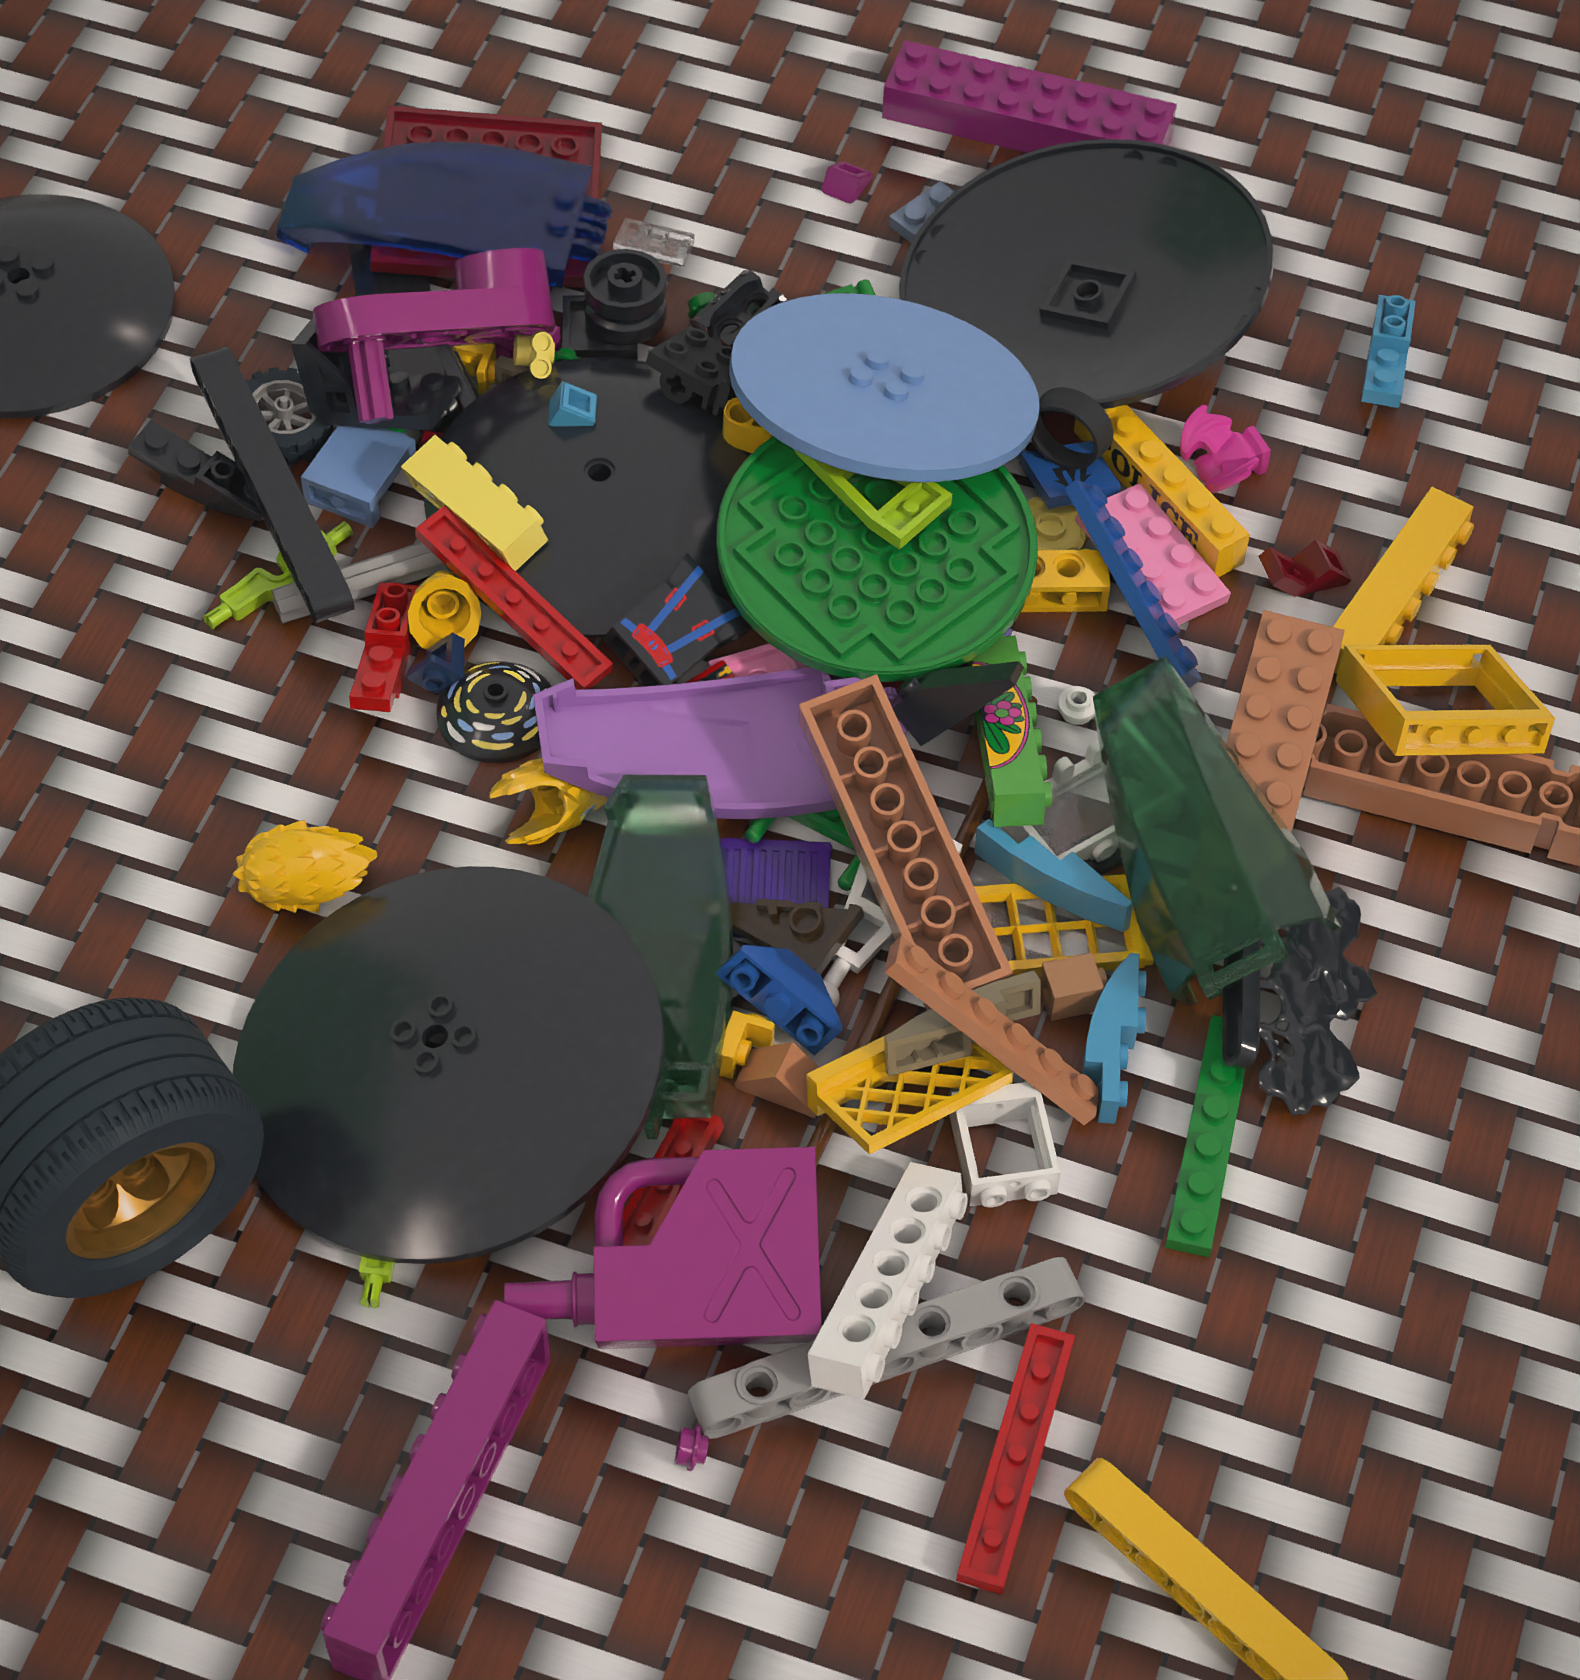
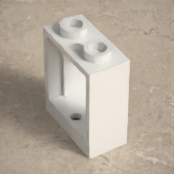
[949,1082,1061,1207]

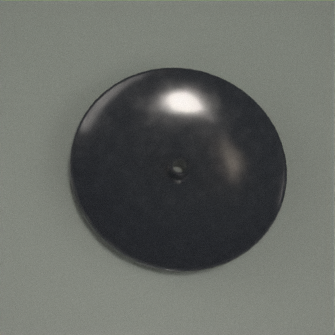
[424,357,752,637]

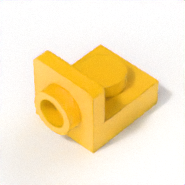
[453,344,497,395]
[716,1011,775,1079]

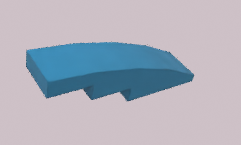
[975,819,1133,932]

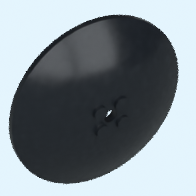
[0,194,176,418]

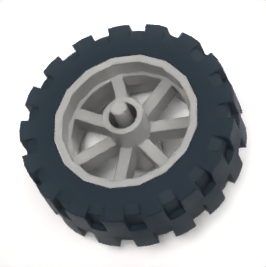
[245,367,334,465]

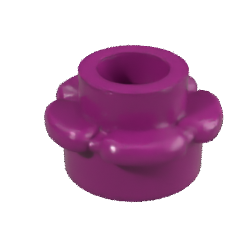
[675,1425,709,1471]

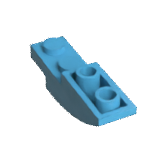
[1361,295,1416,408]
[1082,953,1146,1124]

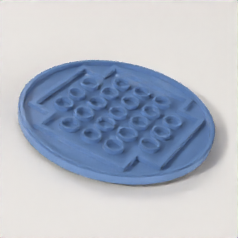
[729,294,1040,482]

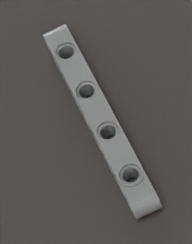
[687,1257,1085,1439]

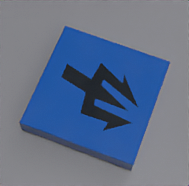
[1019,441,1121,509]

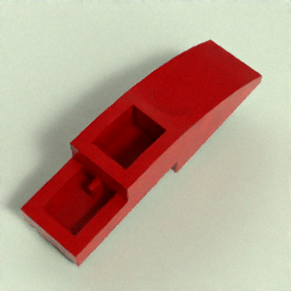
[349,582,419,712]

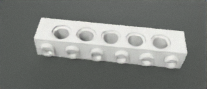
[808,1162,968,1399]

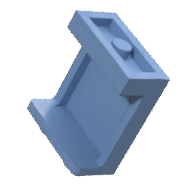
[301,426,416,528]

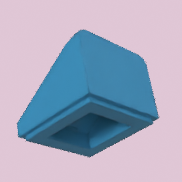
[548,381,597,426]

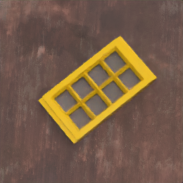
[974,874,1154,977]

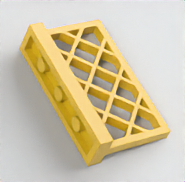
[806,1033,1013,1155]

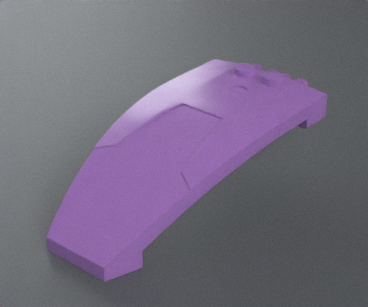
[533,667,910,819]

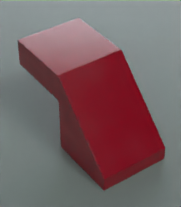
[1258,540,1352,597]

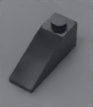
[892,661,1024,746]

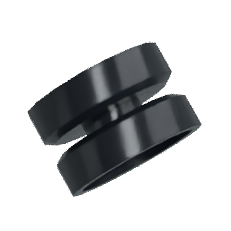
[583,249,667,345]

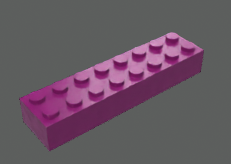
[882,40,1177,153]
[321,1300,551,1680]

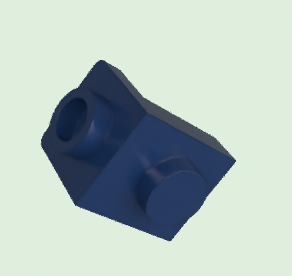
[407,632,465,695]

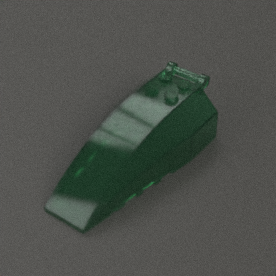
[1093,656,1341,1007]

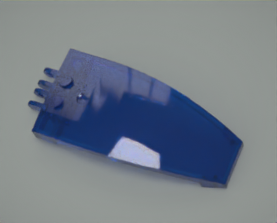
[276,142,613,288]

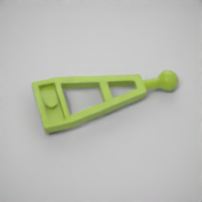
[794,449,953,550]

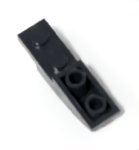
[128,420,263,521]

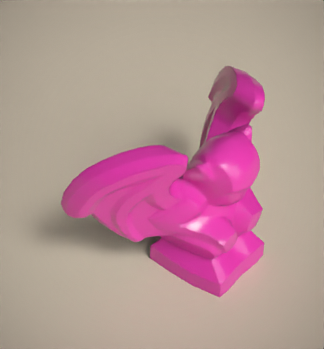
[1180,405,1271,494]

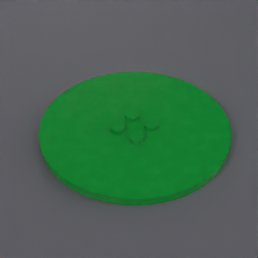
[716,436,1038,682]

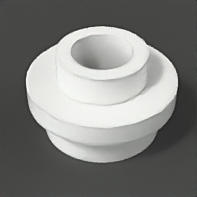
[1058,686,1099,725]

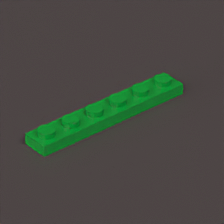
[1165,1015,1246,1257]

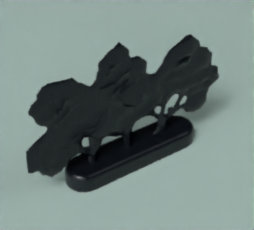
[1222,867,1378,1116]

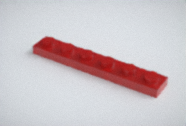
[415,505,613,690]
[956,1323,1076,1595]

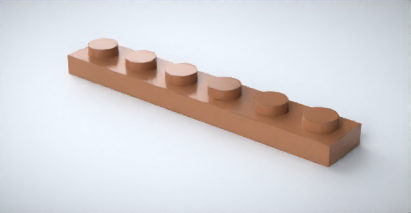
[884,935,1099,1125]

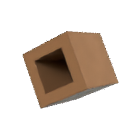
[1040,953,1108,1021]

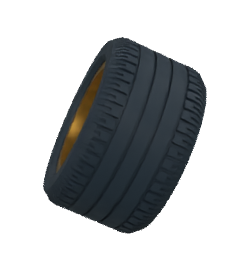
[0,997,264,1298]

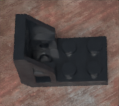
[291,317,461,430]

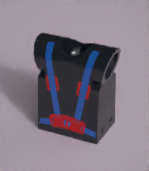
[602,553,753,687]

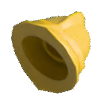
[408,570,482,650]

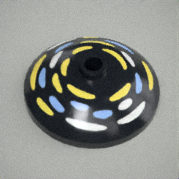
[436,661,552,763]

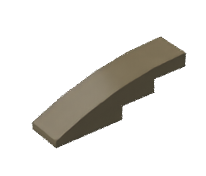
[884,970,1041,1076]

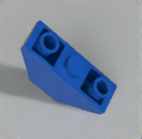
[716,945,843,1056]

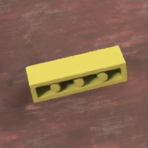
[401,435,548,571]

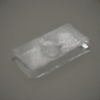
[613,218,695,268]

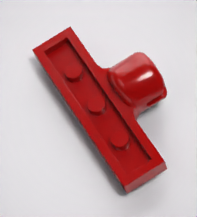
[622,1106,724,1246]

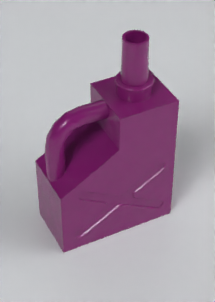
[504,1147,821,1349]

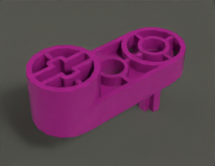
[313,248,555,424]

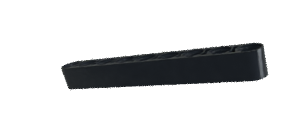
[190,346,355,623]

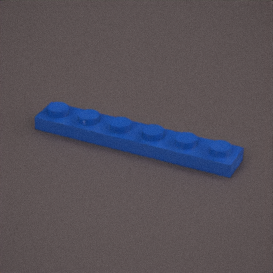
[1064,479,1202,688]

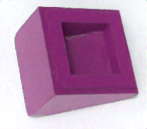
[822,161,873,203]

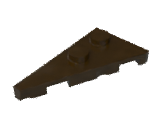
[695,896,865,975]

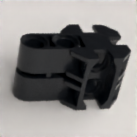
[690,270,787,348]

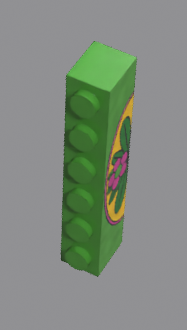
[967,635,1052,827]

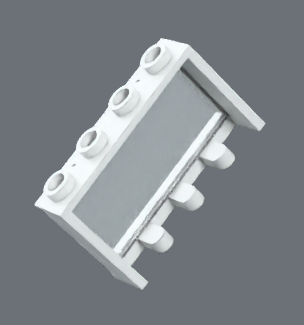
[991,719,1188,862]

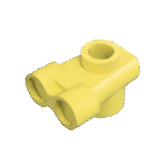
[513,330,555,379]

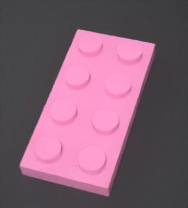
[1075,483,1231,626]

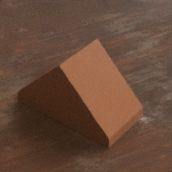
[735,1042,820,1118]

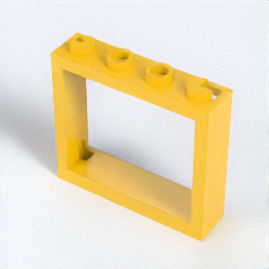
[1336,645,1555,756]

